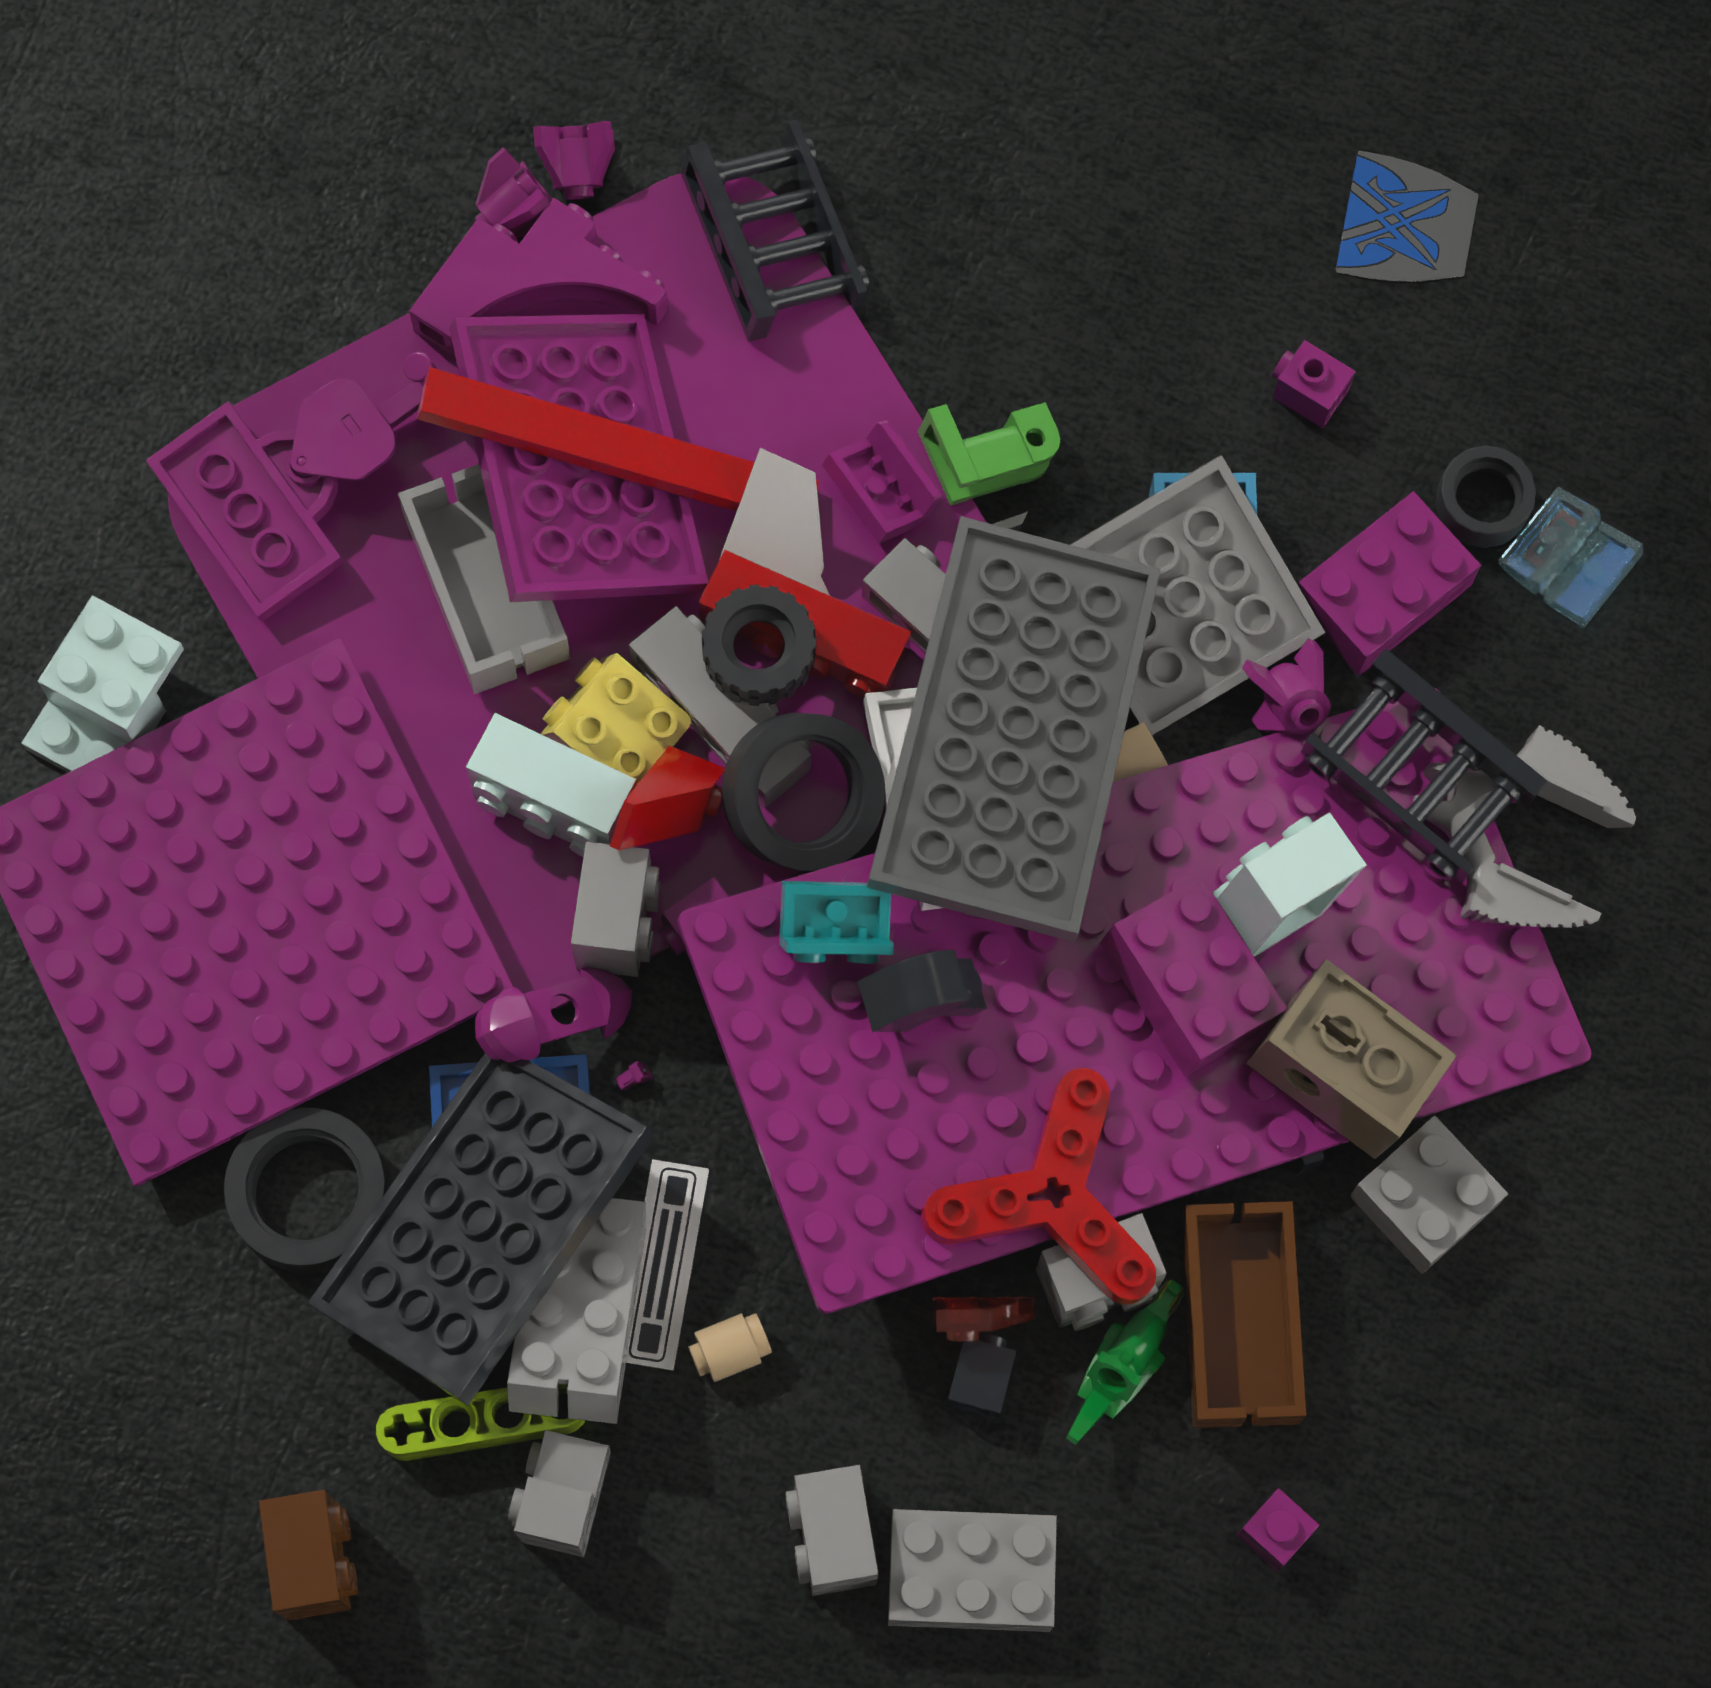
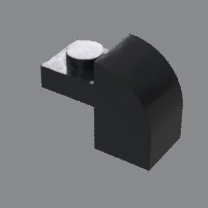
[857,950,987,1032]

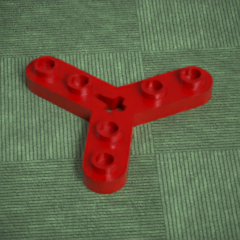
[921,1067,1156,1305]

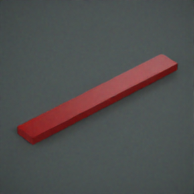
[417,367,819,512]

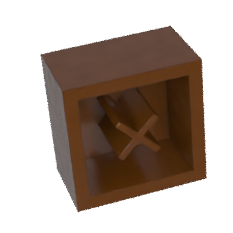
[259,1489,358,1621]

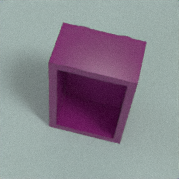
[1298,491,1481,676]
[1099,875,1288,1077]

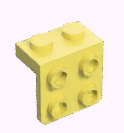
[541,653,691,784]

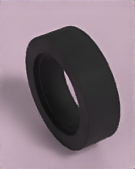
[722,713,885,871]
[224,1108,389,1273]

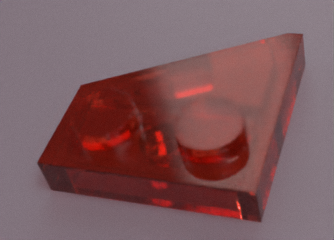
[933,1297,1035,1341]

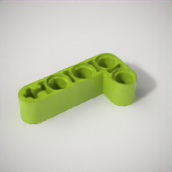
[376,1384,585,1461]

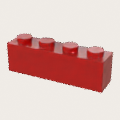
[698,550,911,698]

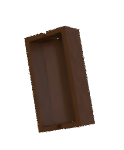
[1181,1201,1306,1428]

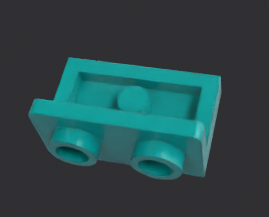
[779,881,894,964]

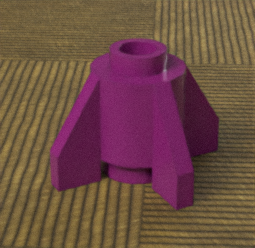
[533,121,615,200]
[475,147,553,238]
[1242,638,1332,734]

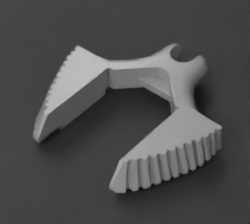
[1412,725,1636,928]

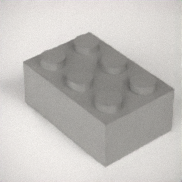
[888,1509,1057,1632]

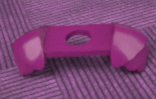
[475,967,632,1062]

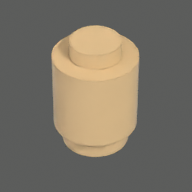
[688,1313,772,1382]

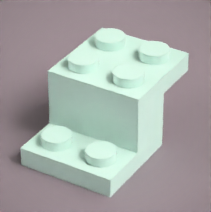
[21,595,184,773]

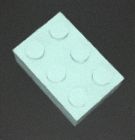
[466,713,637,857]
[1213,812,1367,957]

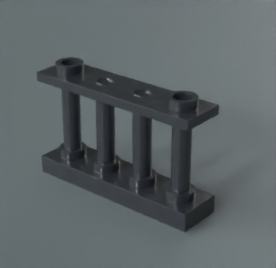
[680,120,869,342]
[1301,648,1547,884]

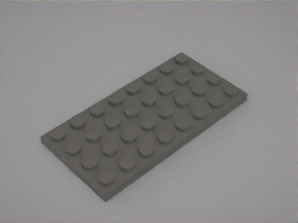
[867,516,1161,942]

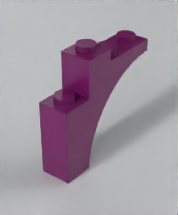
[409,198,668,356]

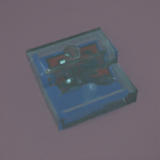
[1499,487,1643,628]

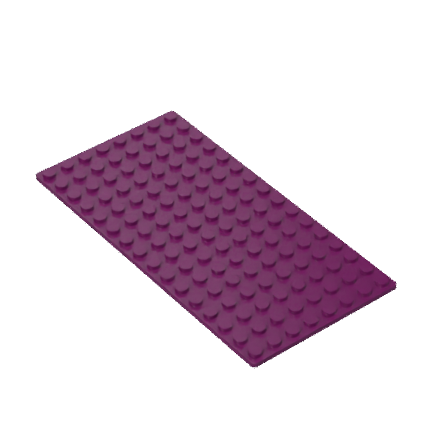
[677,688,1591,1314]

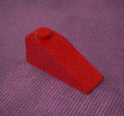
[609,745,725,850]

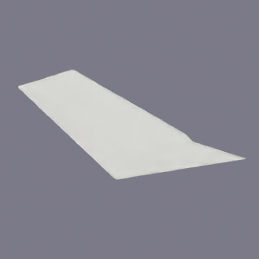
[719,448,830,596]

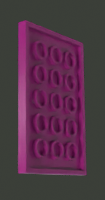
[449,314,708,602]

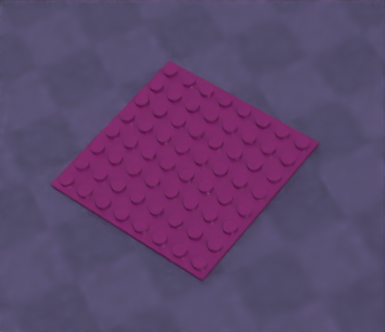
[0,637,514,1187]

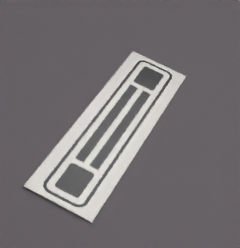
[626,1159,709,1371]

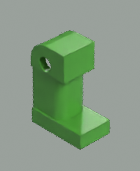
[918,402,1060,506]

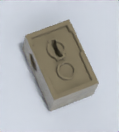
[1246,959,1457,1159]

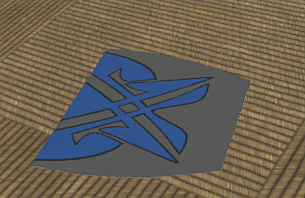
[1336,151,1478,281]

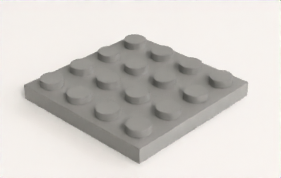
[1070,455,1325,735]

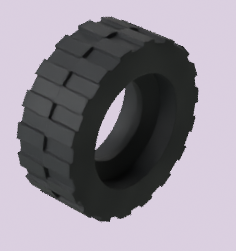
[701,584,816,706]

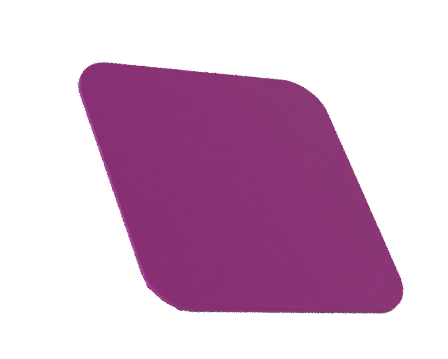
[168,173,987,1012]

